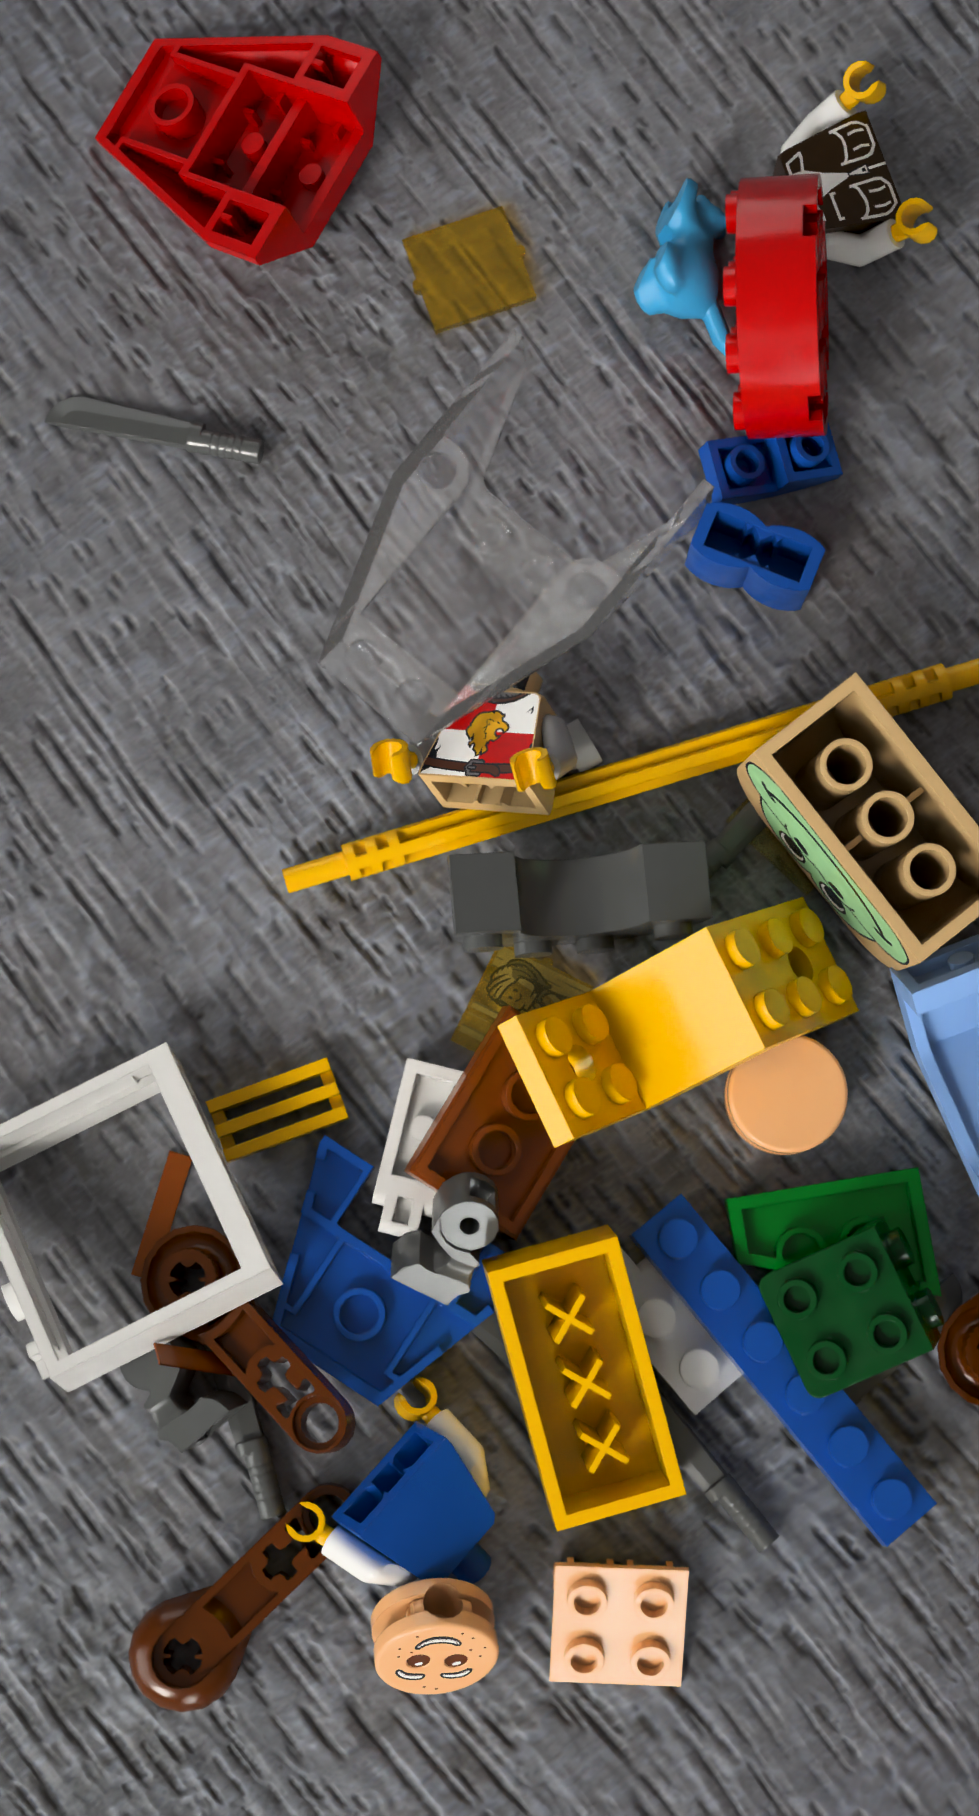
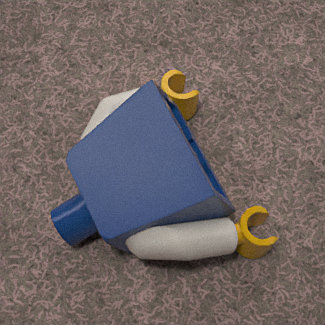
[286,1377,495,1587]

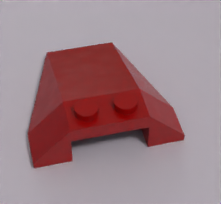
[95,35,382,266]

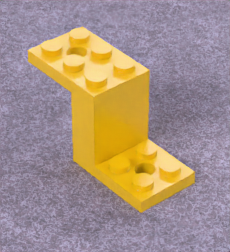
[497,897,859,1148]

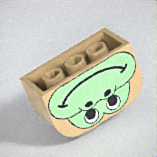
[737,672,979,971]

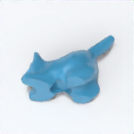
[633,178,730,357]

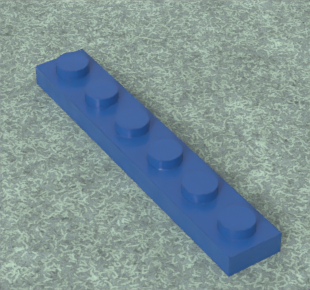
[629,1194,937,1547]

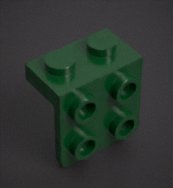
[759,1216,944,1398]

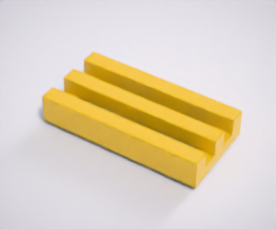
[205,1057,349,1163]

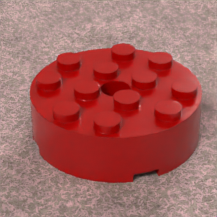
[723,173,829,439]

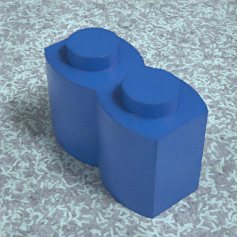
[685,502,826,611]

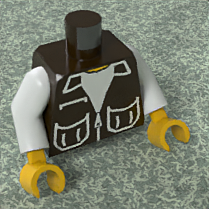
[773,61,937,267]

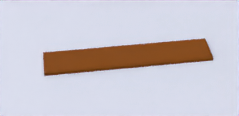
[131,1151,192,1277]
[153,1343,234,1376]

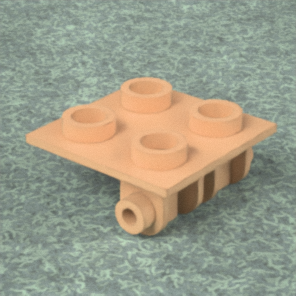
[549,1557,689,1687]

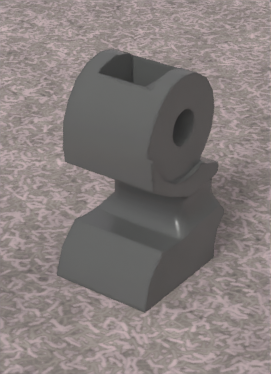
[390,1172,499,1306]
[120,1336,248,1453]

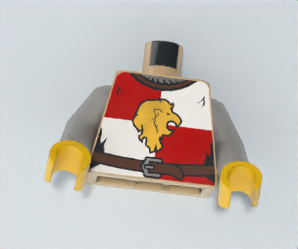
[370,666,578,815]

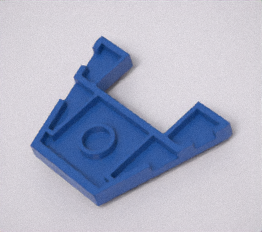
[272,1135,505,1406]

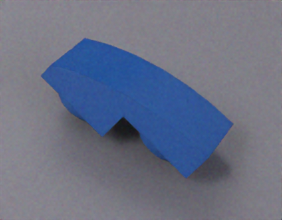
[698,422,843,505]

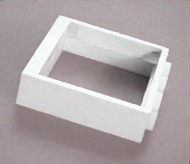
[0,1042,283,1392]

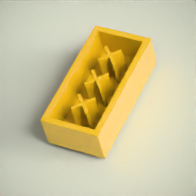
[482,1224,686,1532]

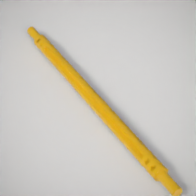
[282,658,979,893]

